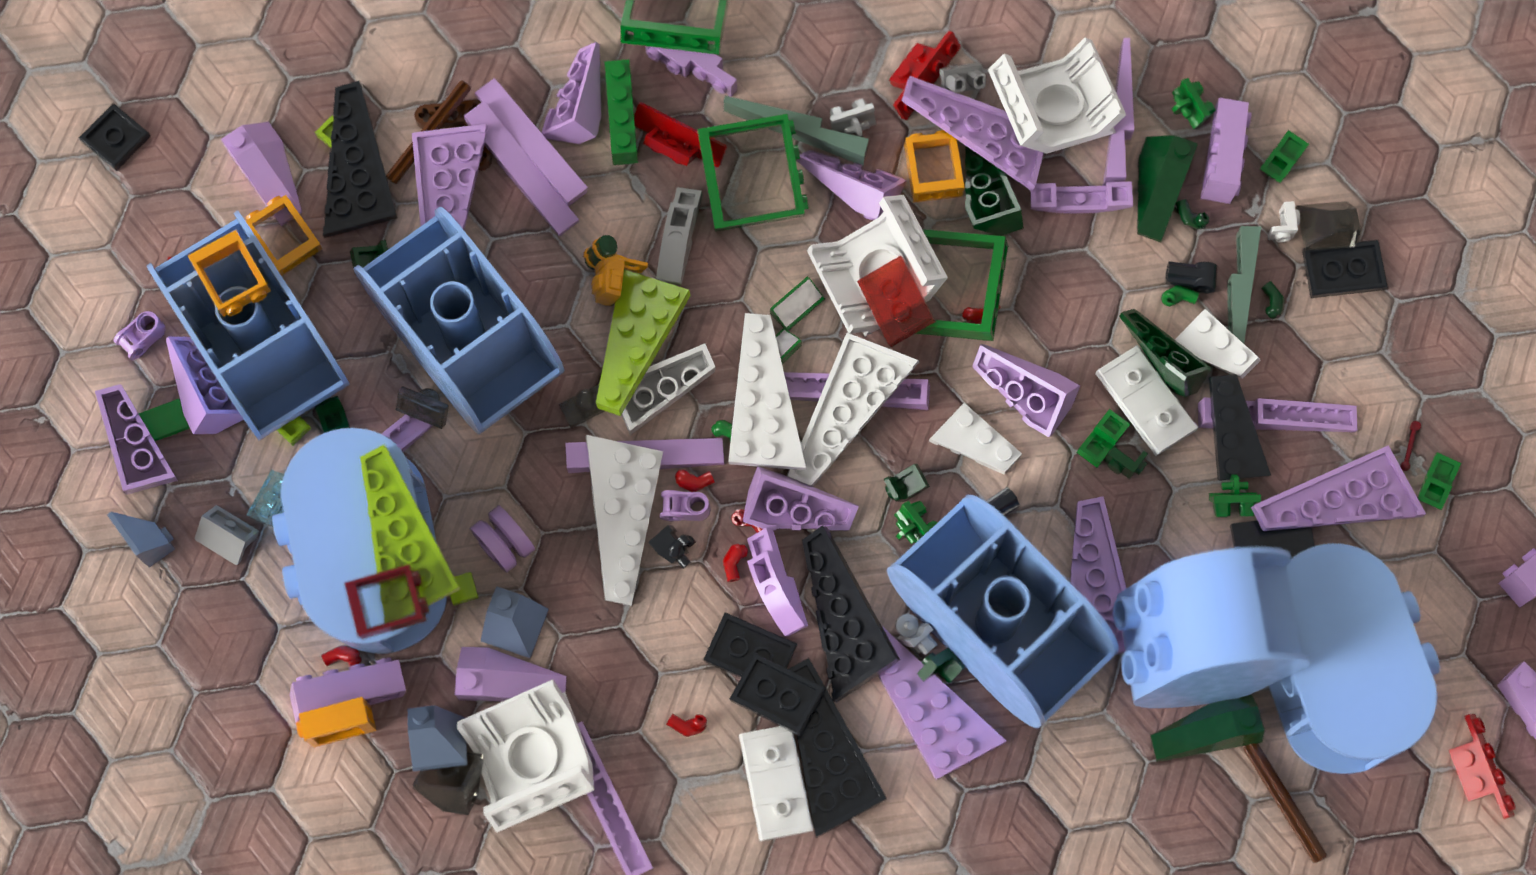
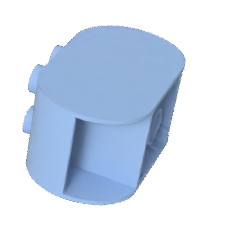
[353,207,565,435]
[146,210,350,441]
[272,428,447,654]
[887,495,1119,728]
[1269,543,1440,774]
[1113,547,1310,708]

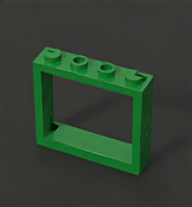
[620,0,729,55]
[698,114,809,232]
[896,229,1009,341]

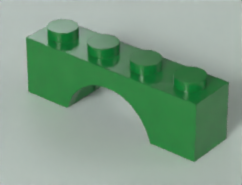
[605,59,638,165]

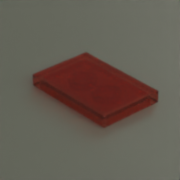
[857,255,936,347]

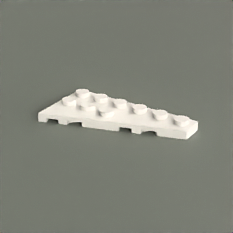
[728,313,807,471]
[788,333,919,487]
[586,435,663,606]

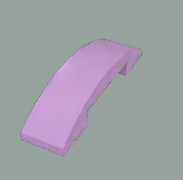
[1030,181,1133,214]

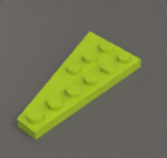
[596,269,691,416]
[360,444,460,623]

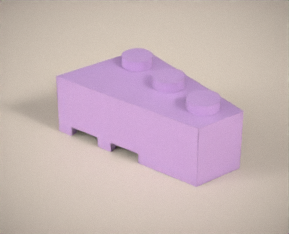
[1498,548,1536,608]

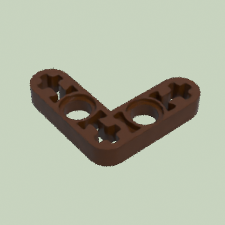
[414,99,492,171]

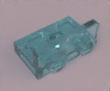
[246,469,284,528]

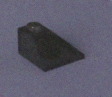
[1296,202,1361,250]
[413,752,483,815]

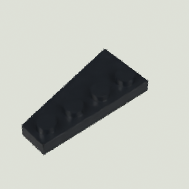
[1209,374,1271,481]

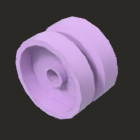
[470,505,535,573]

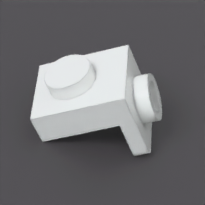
[1268,201,1300,242]

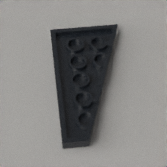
[323,80,398,238]
[802,525,900,702]
[789,658,887,838]

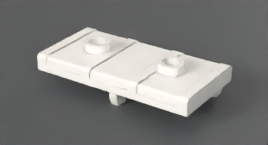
[1095,345,1199,456]
[739,726,814,842]

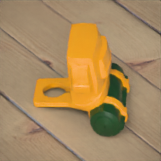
[583,235,648,306]

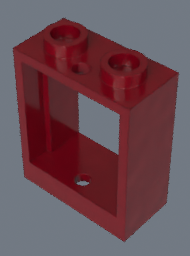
[344,564,429,639]

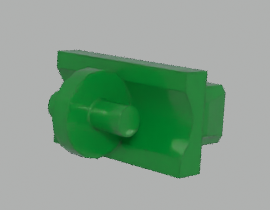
[1172,78,1216,130]
[1209,475,1261,517]
[894,501,937,544]

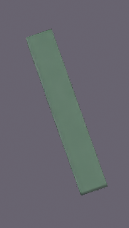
[724,96,869,166]
[1227,226,1261,375]

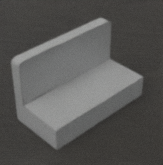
[195,505,259,565]

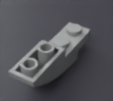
[656,187,703,285]

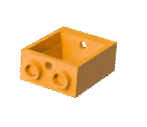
[904,130,964,203]
[246,195,323,276]
[188,230,271,317]
[296,697,377,748]

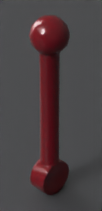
[1400,421,1421,471]

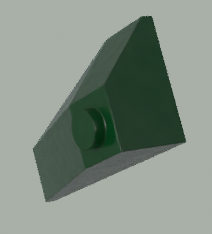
[1137,135,1198,243]
[965,145,1024,236]
[1119,309,1212,397]
[1150,694,1265,762]

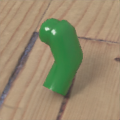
[711,420,733,442]

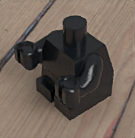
[648,525,696,569]

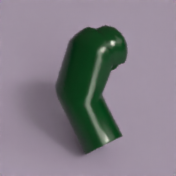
[1175,199,1210,230]
[1261,281,1285,319]

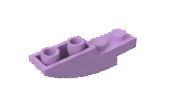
[645,46,737,97]
[747,528,808,636]

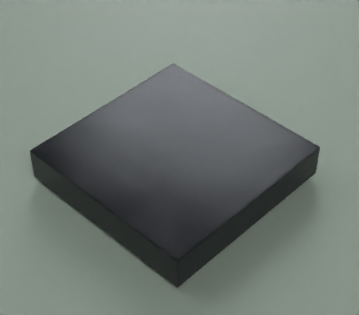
[78,103,151,171]

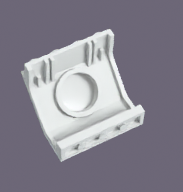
[988,38,1126,154]
[807,195,948,337]
[457,680,594,832]

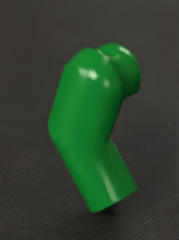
[1161,285,1199,307]

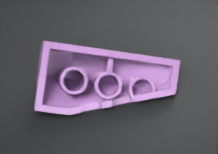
[221,122,302,226]
[796,150,907,220]
[166,336,244,434]
[743,466,859,530]
[455,647,567,701]

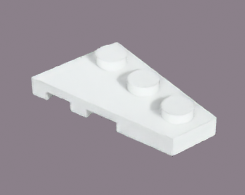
[1175,309,1261,379]
[929,403,1022,474]

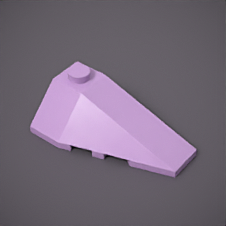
[542,42,601,144]
[972,344,1080,437]

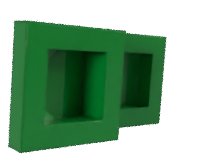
[1260,130,1309,184]
[1076,409,1130,468]
[1417,452,1461,510]

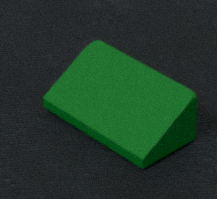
[139,399,190,441]

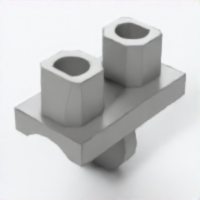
[940,62,985,93]
[830,98,876,137]
[895,614,937,655]

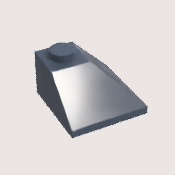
[107,512,175,568]
[480,586,549,659]
[408,705,467,771]

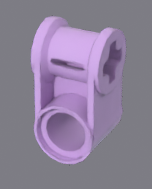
[114,311,165,360]
[660,490,711,521]

